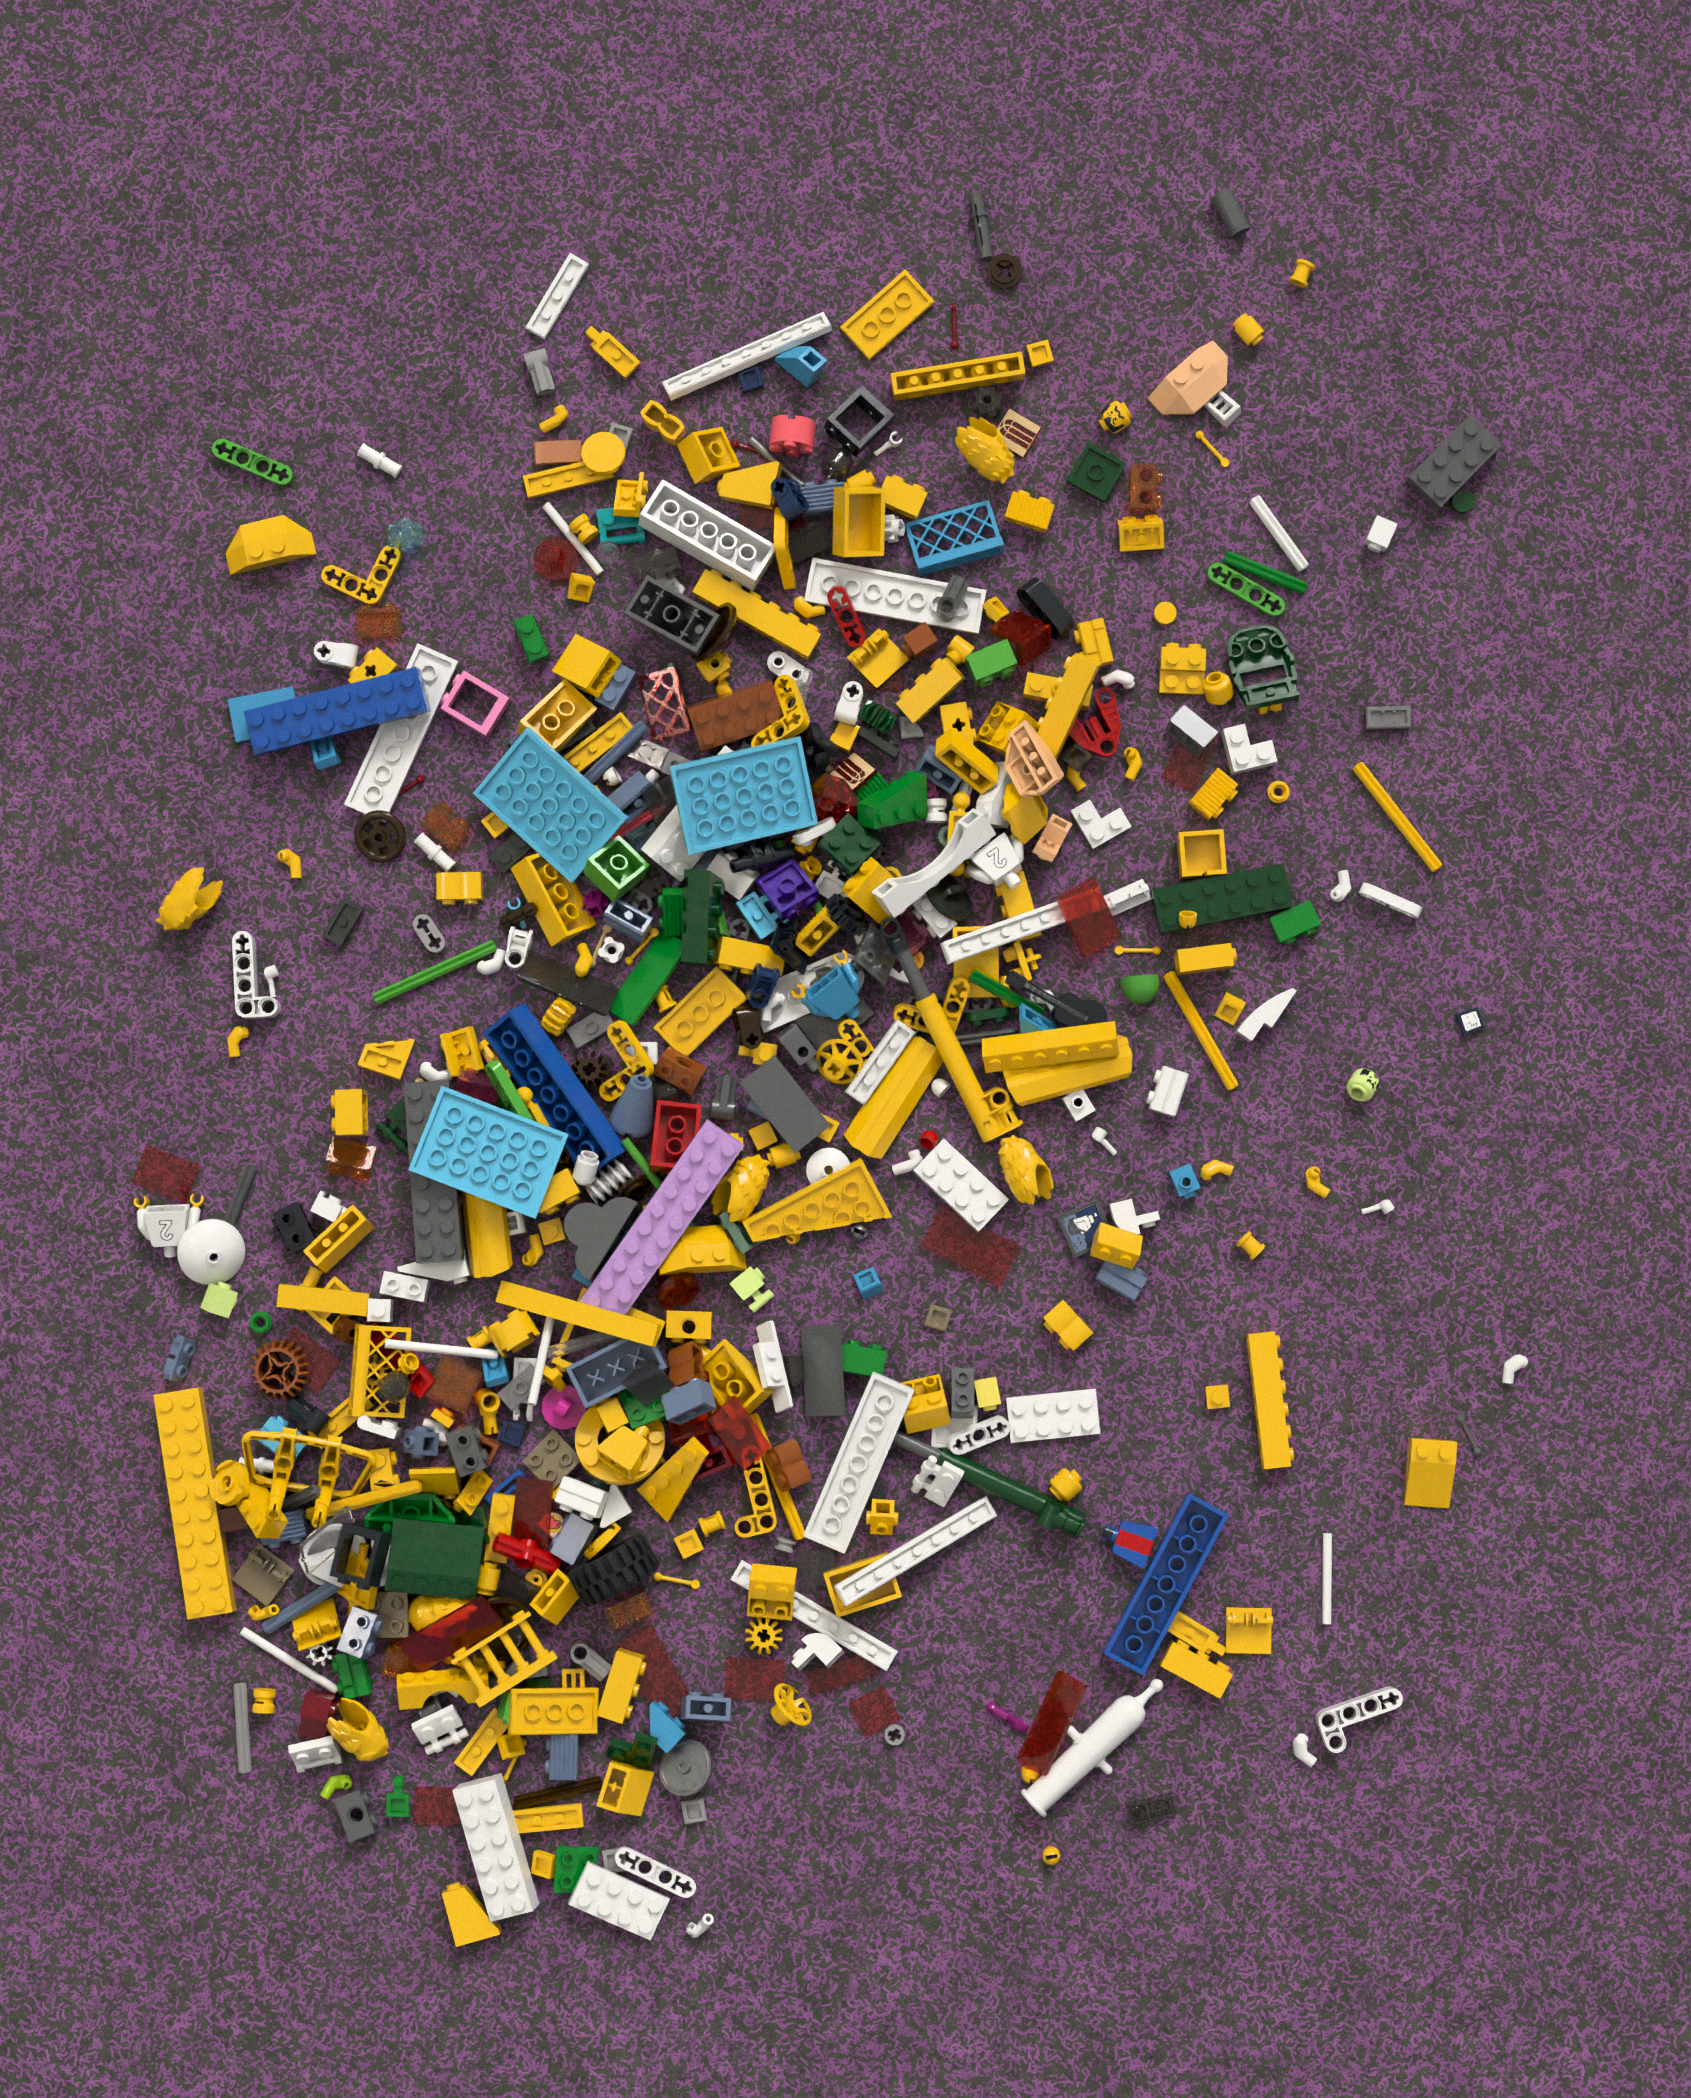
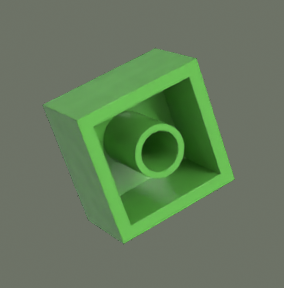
[964,639,1018,689]
[583,835,650,902]

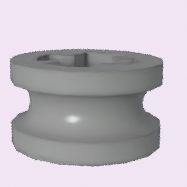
[774,1537,796,1553]
[884,1724,905,1745]

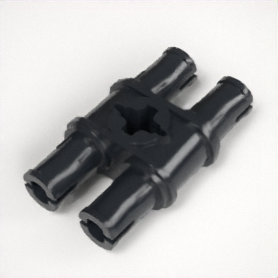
[721,832,795,873]

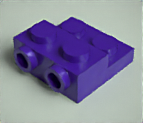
[756,858,819,921]

